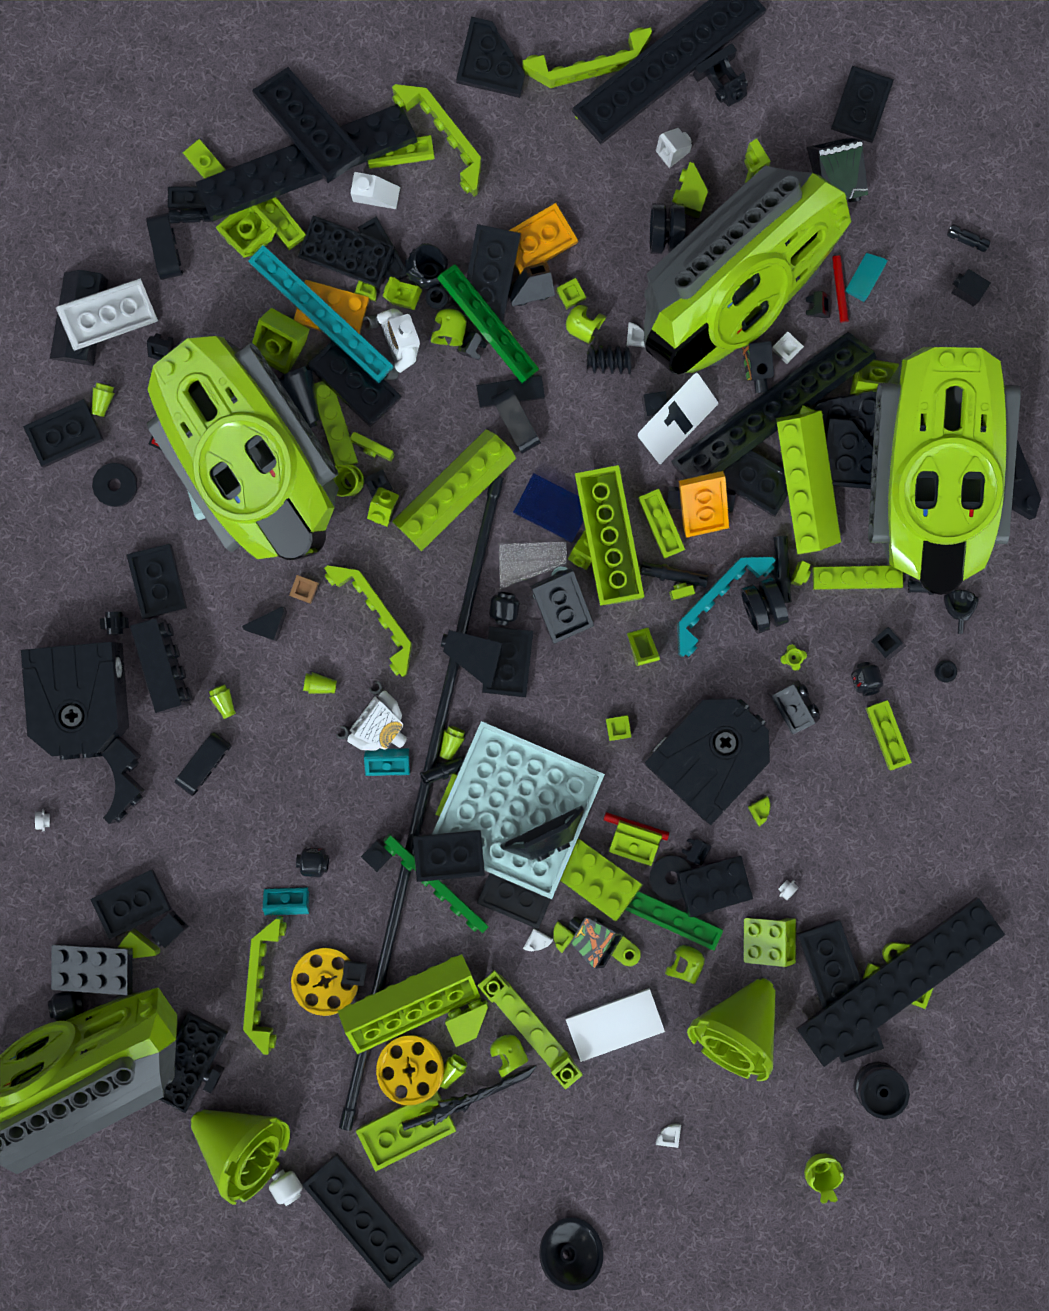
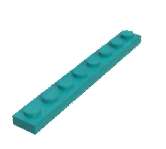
[248,245,394,383]

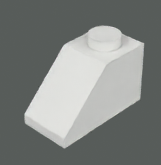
[656,128,692,168]
[350,172,400,209]

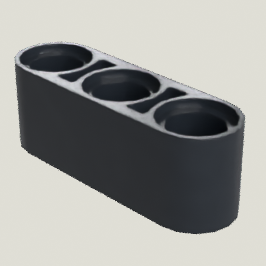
[146,213,183,280]
[491,387,541,454]
[174,732,232,796]

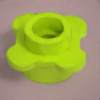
[780,644,807,671]

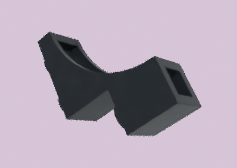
[101,738,145,824]

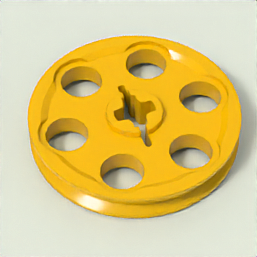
[291,948,358,1016]
[376,1035,444,1105]

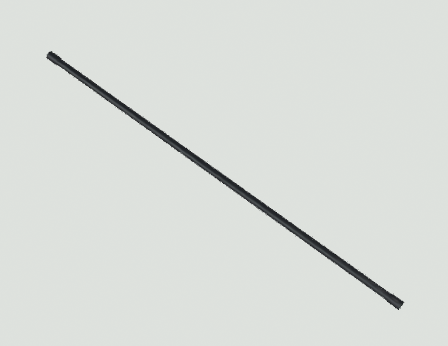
[339,476,504,1131]

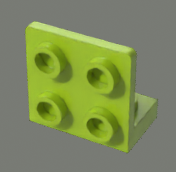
[744,918,796,967]

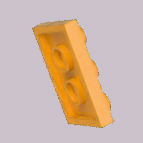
[509,203,578,274]
[294,280,369,334]
[679,471,729,538]

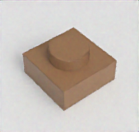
[289,575,319,604]

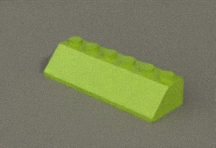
[776,410,841,554]
[392,429,516,551]
[575,465,644,606]
[337,954,481,1054]

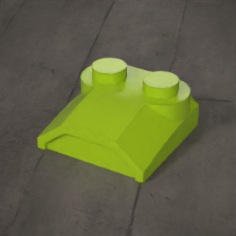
[216,205,277,258]

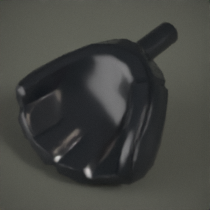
[944,590,979,634]

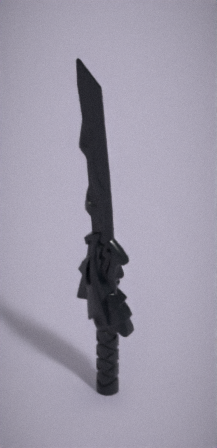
[401,1065,537,1131]

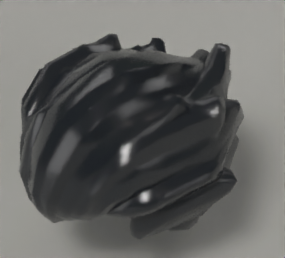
[405,243,448,289]

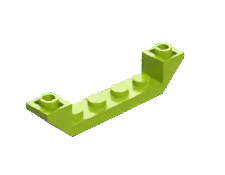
[522,27,652,88]
[392,84,481,197]
[324,565,412,677]
[243,916,287,1055]
[477,970,583,1090]

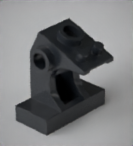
[693,43,748,107]

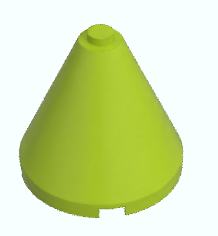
[687,978,775,1081]
[191,1110,290,1205]

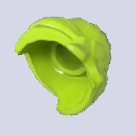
[804,1153,844,1204]

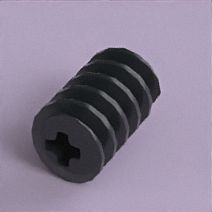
[586,345,632,375]

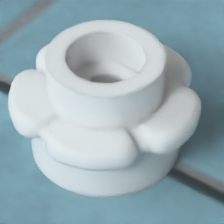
[35,809,50,832]
[778,880,799,900]

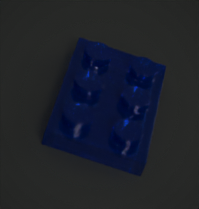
[513,473,584,543]

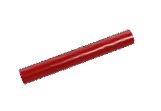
[832,255,849,323]
[603,812,669,841]

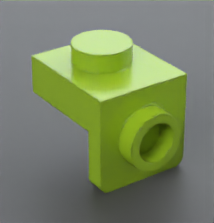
[383,277,422,310]
[367,487,399,527]
[568,530,592,570]

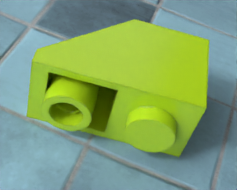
[672,162,708,218]
[445,999,488,1047]

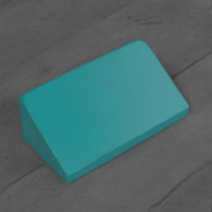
[845,253,888,302]
[364,748,410,776]
[262,888,309,915]

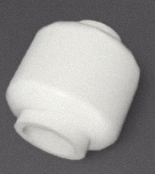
[269,1170,303,1206]

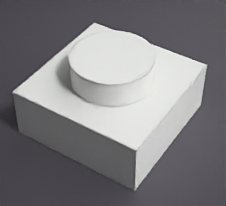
[772,332,804,364]

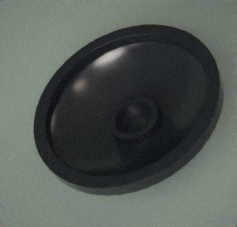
[539,1218,603,1291]

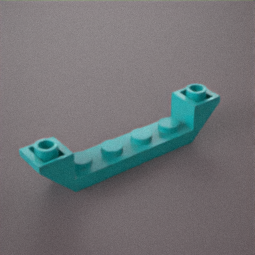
[677,557,776,657]

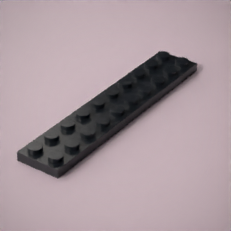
[572,0,767,144]
[195,104,418,222]
[671,332,876,479]
[796,897,1005,1067]

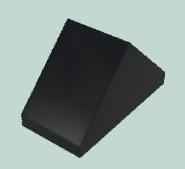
[242,607,287,641]

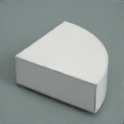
[626,322,645,347]
[523,929,553,951]
[656,1123,681,1148]

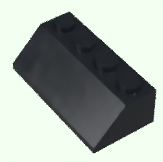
[50,270,108,366]

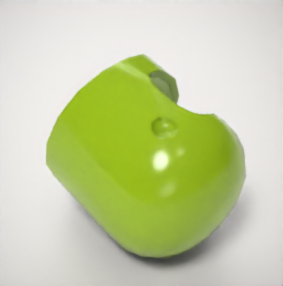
[566,305,607,344]
[431,309,466,346]
[333,464,364,497]
[665,945,705,984]
[490,1034,529,1078]

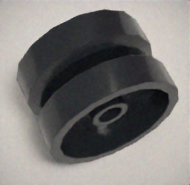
[649,203,686,254]
[741,577,789,634]
[853,1062,910,1119]

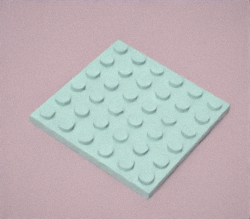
[432,721,605,899]

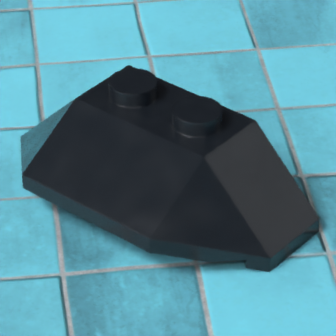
[500,805,584,862]

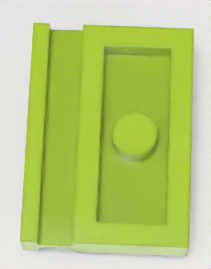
[609,820,662,866]

